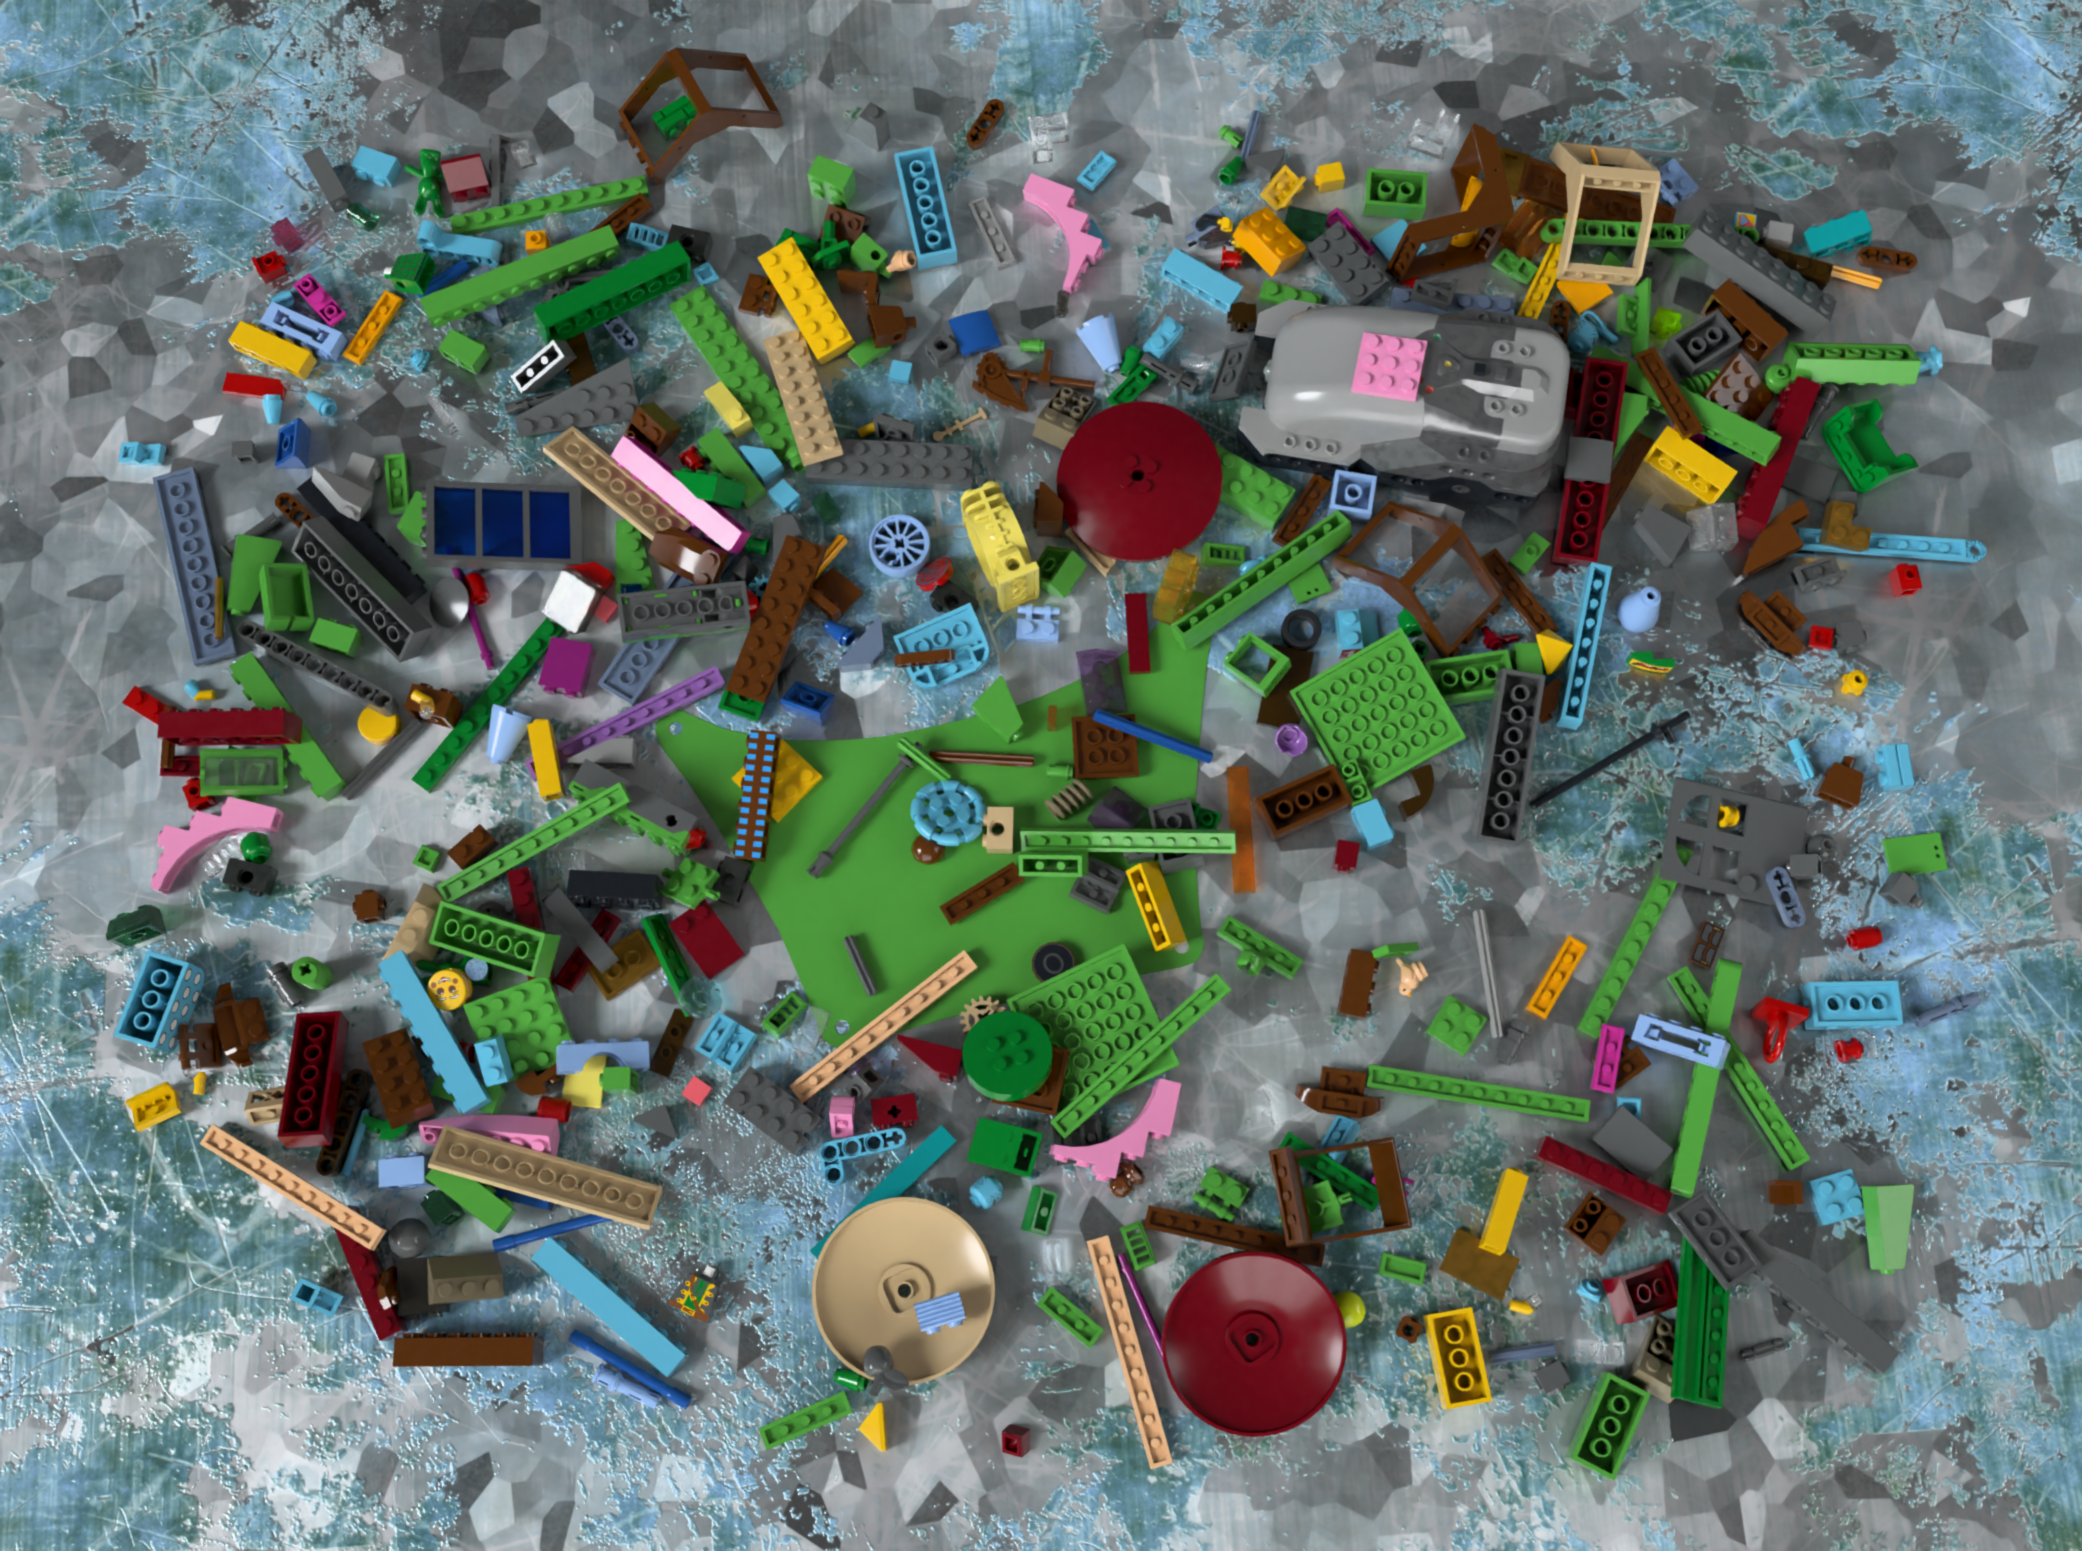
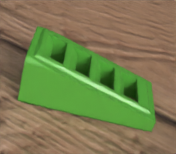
[1201,542,1245,567]
[762,991,808,1040]
[1119,1220,1157,1272]

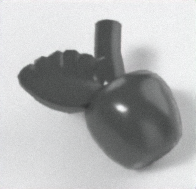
[863,1345,909,1398]

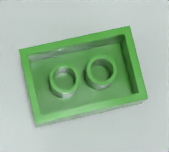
[1362,168,1428,221]

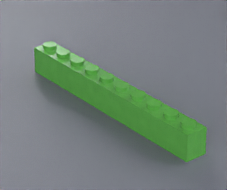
[419,225,622,328]
[1589,345,1782,466]
[1171,510,1353,652]

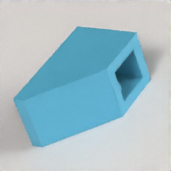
[739,445,785,486]

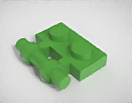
[1192,1166,1249,1222]

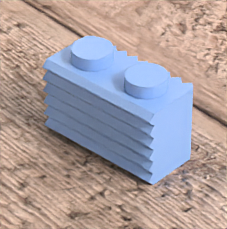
[914,1291,966,1335]

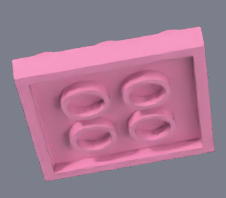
[1351,332,1427,402]

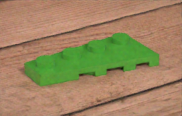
[616,519,657,605]

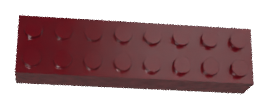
[1730,375,1821,541]

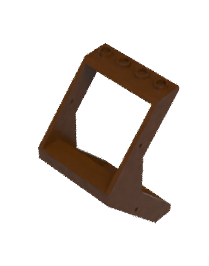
[618,47,783,185]
[1385,123,1515,282]
[1332,501,1504,659]
[1269,1137,1413,1249]

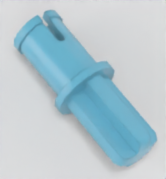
[1787,738,1815,780]

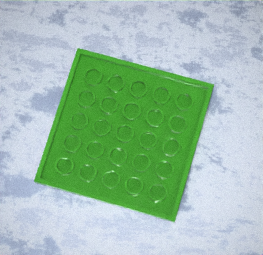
[1289,627,1466,792]
[1007,943,1181,1114]

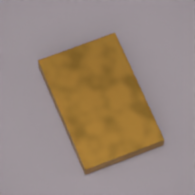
[588,928,661,1002]
[1438,1228,1520,1301]

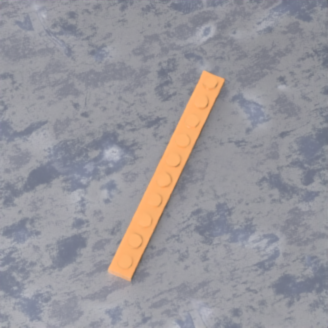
[789,950,978,1104]
[200,1124,387,1251]
[1086,1235,1173,1469]

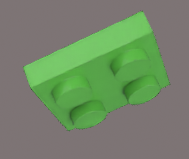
[1426,995,1487,1056]

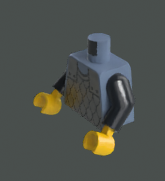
[1185,205,1245,253]

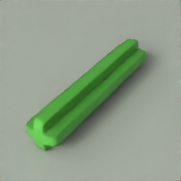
[897,737,951,781]

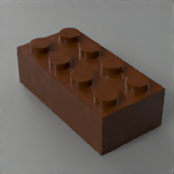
[1700,279,1789,367]
[1254,764,1353,842]
[362,1027,436,1130]

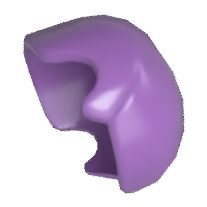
[1275,723,1308,757]

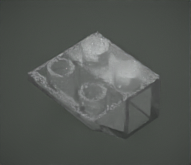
[1686,503,1739,551]

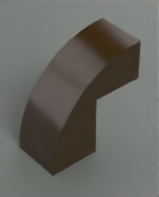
[1398,764,1434,822]

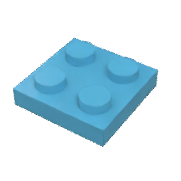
[1807,1169,1864,1225]

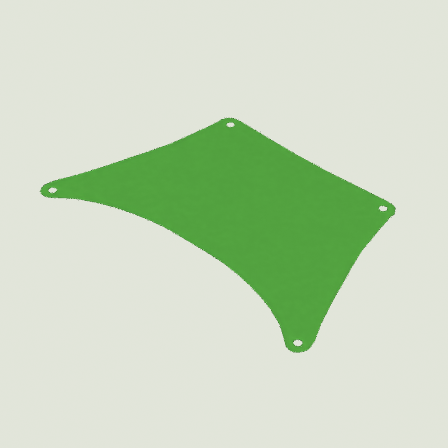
[655,591,1212,1048]

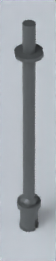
[806,741,923,879]

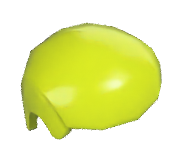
[1333,1290,1366,1328]

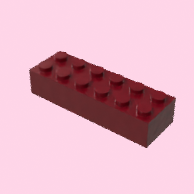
[157,707,303,747]
[277,1011,349,1148]

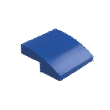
[948,310,1002,358]

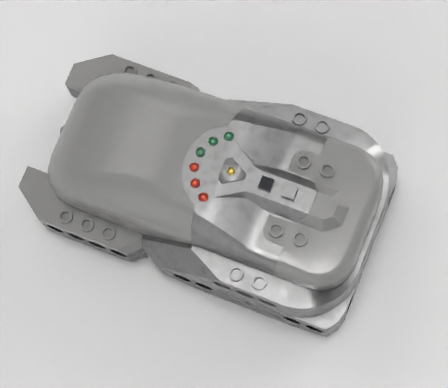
[1237,299,1570,508]

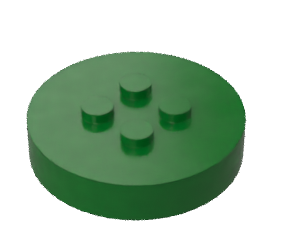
[962,1011,1052,1101]

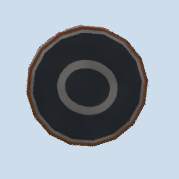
[1032,942,1075,983]

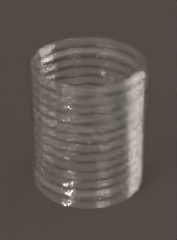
[542,211,571,245]

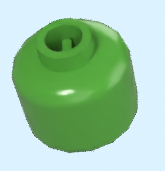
[1762,364,1792,394]

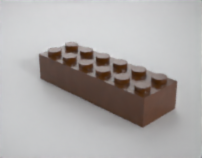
[393,1332,544,1367]

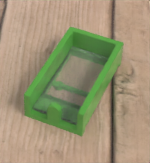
[200,749,288,797]

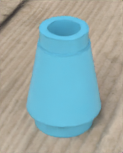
[306,390,337,417]
[262,395,283,424]

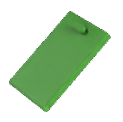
[1287,561,1333,605]
[1882,832,1948,875]

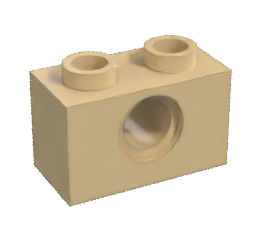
[982,807,1014,854]

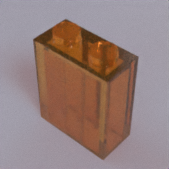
[1498,199,1561,261]

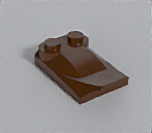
[648,526,729,586]

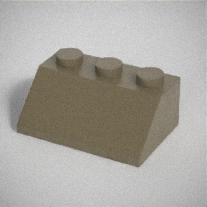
[427,1253,504,1305]

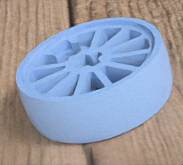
[869,514,931,578]

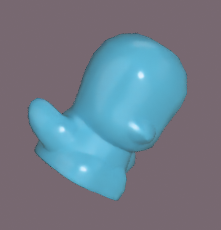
[1915,345,1942,375]

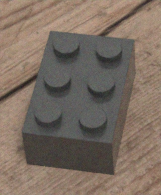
[1663,309,1743,378]

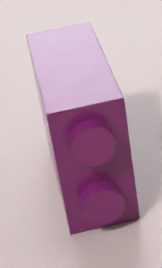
[538,636,596,699]

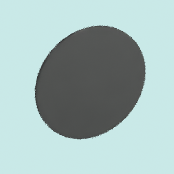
[429,577,469,628]

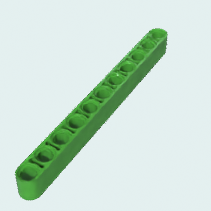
[1540,219,1759,248]
[1667,957,1742,1199]

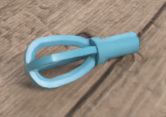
[1579,310,1618,344]

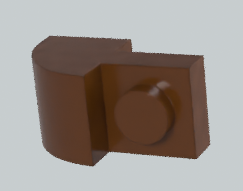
[514,1063,562,1098]

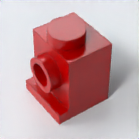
[251,250,288,284]
[182,777,217,812]

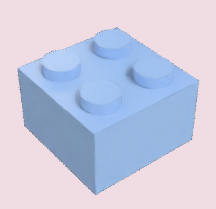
[1327,469,1377,523]
[378,1152,437,1191]

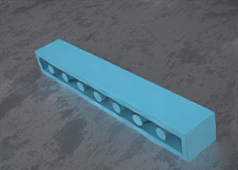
[1555,562,1612,730]
[378,950,493,1116]
[531,1237,689,1377]

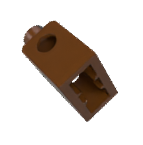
[867,305,917,349]
[1812,756,1864,811]

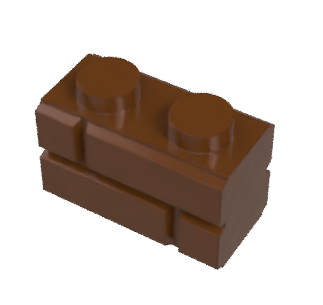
[447,824,499,870]

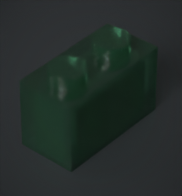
[1284,205,1328,242]
[420,1189,465,1228]

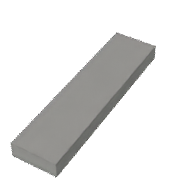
[967,195,1017,271]

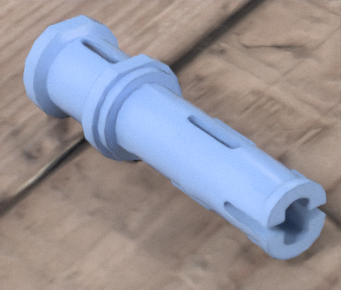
[592,1363,662,1410]

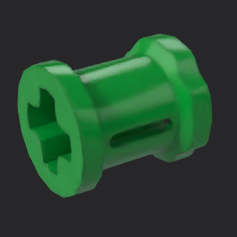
[745,535,770,557]
[1411,640,1429,662]

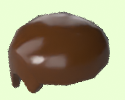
[911,835,946,865]

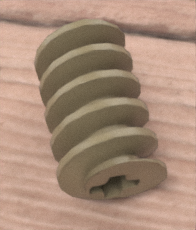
[1045,779,1093,822]

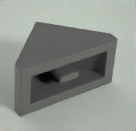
[1245,148,1286,183]
[633,1104,679,1140]

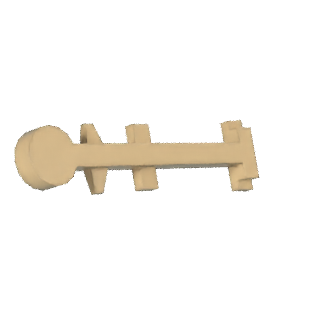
[933,407,988,442]

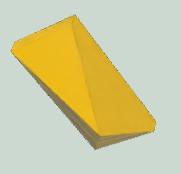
[1536,629,1573,675]
[858,1402,887,1451]

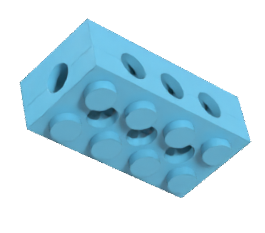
[1801,981,1903,1030]

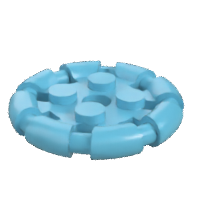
[910,779,987,846]

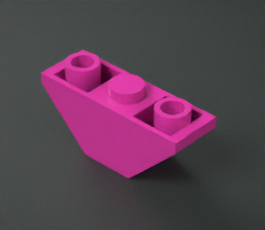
[293,273,347,327]

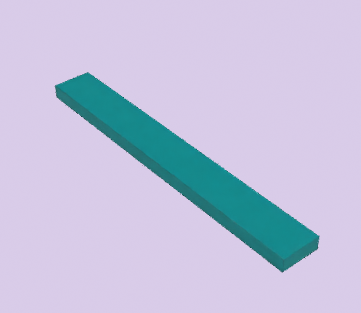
[810,1125,957,1259]

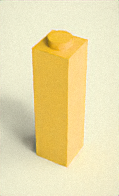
[527,718,566,802]
[1478,1167,1529,1256]

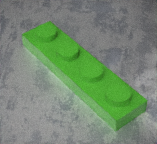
[758,1390,853,1450]

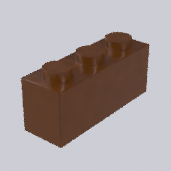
[1336,948,1379,1021]

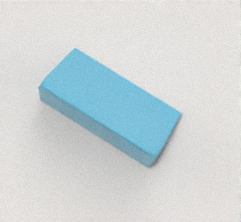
[1318,1115,1361,1164]

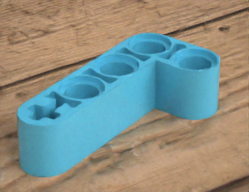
[417,220,503,266]
[820,1128,907,1186]

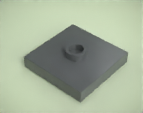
[1624,247,1676,293]

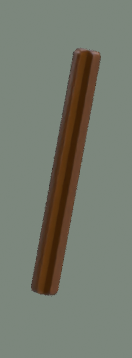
[929,750,1035,767]

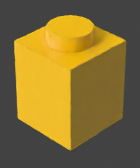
[1313,162,1345,193]

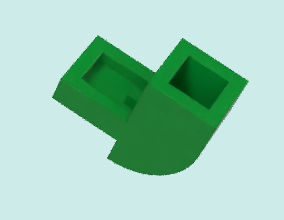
[361,1115,416,1142]

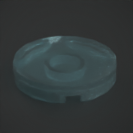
[679,977,722,1020]

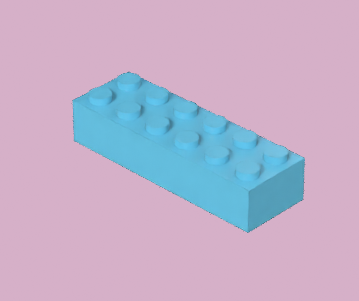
[894,146,958,270]

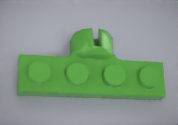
[1216,915,1303,980]

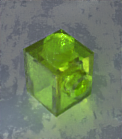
[1649,306,1682,340]

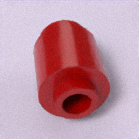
[464,573,490,605]
[1846,925,1882,951]

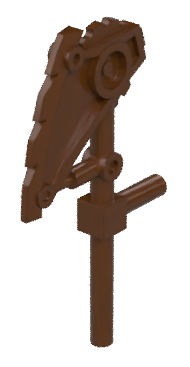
[972,349,1096,413]

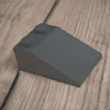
[1148,798,1205,875]

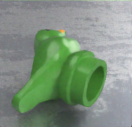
[778,444,806,472]

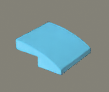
[694,1011,758,1073]

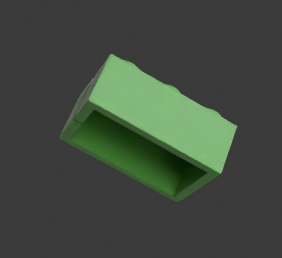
[259,563,314,631]

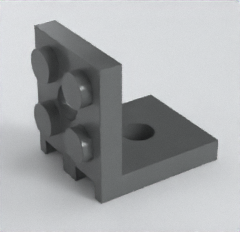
[873,413,917,442]

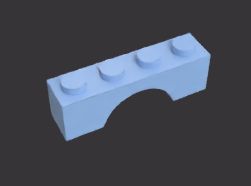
[556,1038,650,1075]

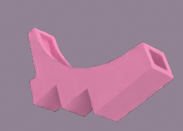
[1023,173,1105,297]
[151,796,284,895]
[1049,1078,1181,1182]

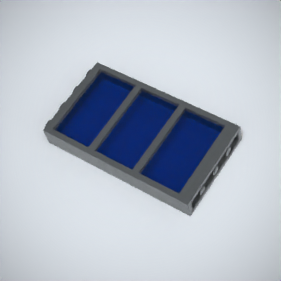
[422,480,583,571]

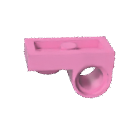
[829,1095,855,1138]

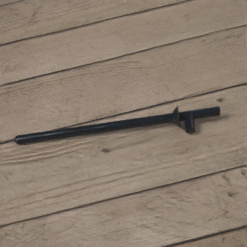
[1530,711,1691,809]

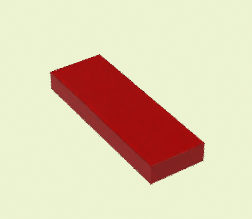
[222,372,288,402]

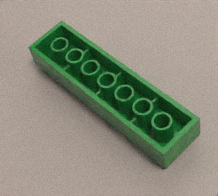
[533,240,691,345]

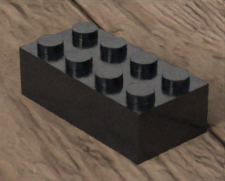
[567,870,664,912]

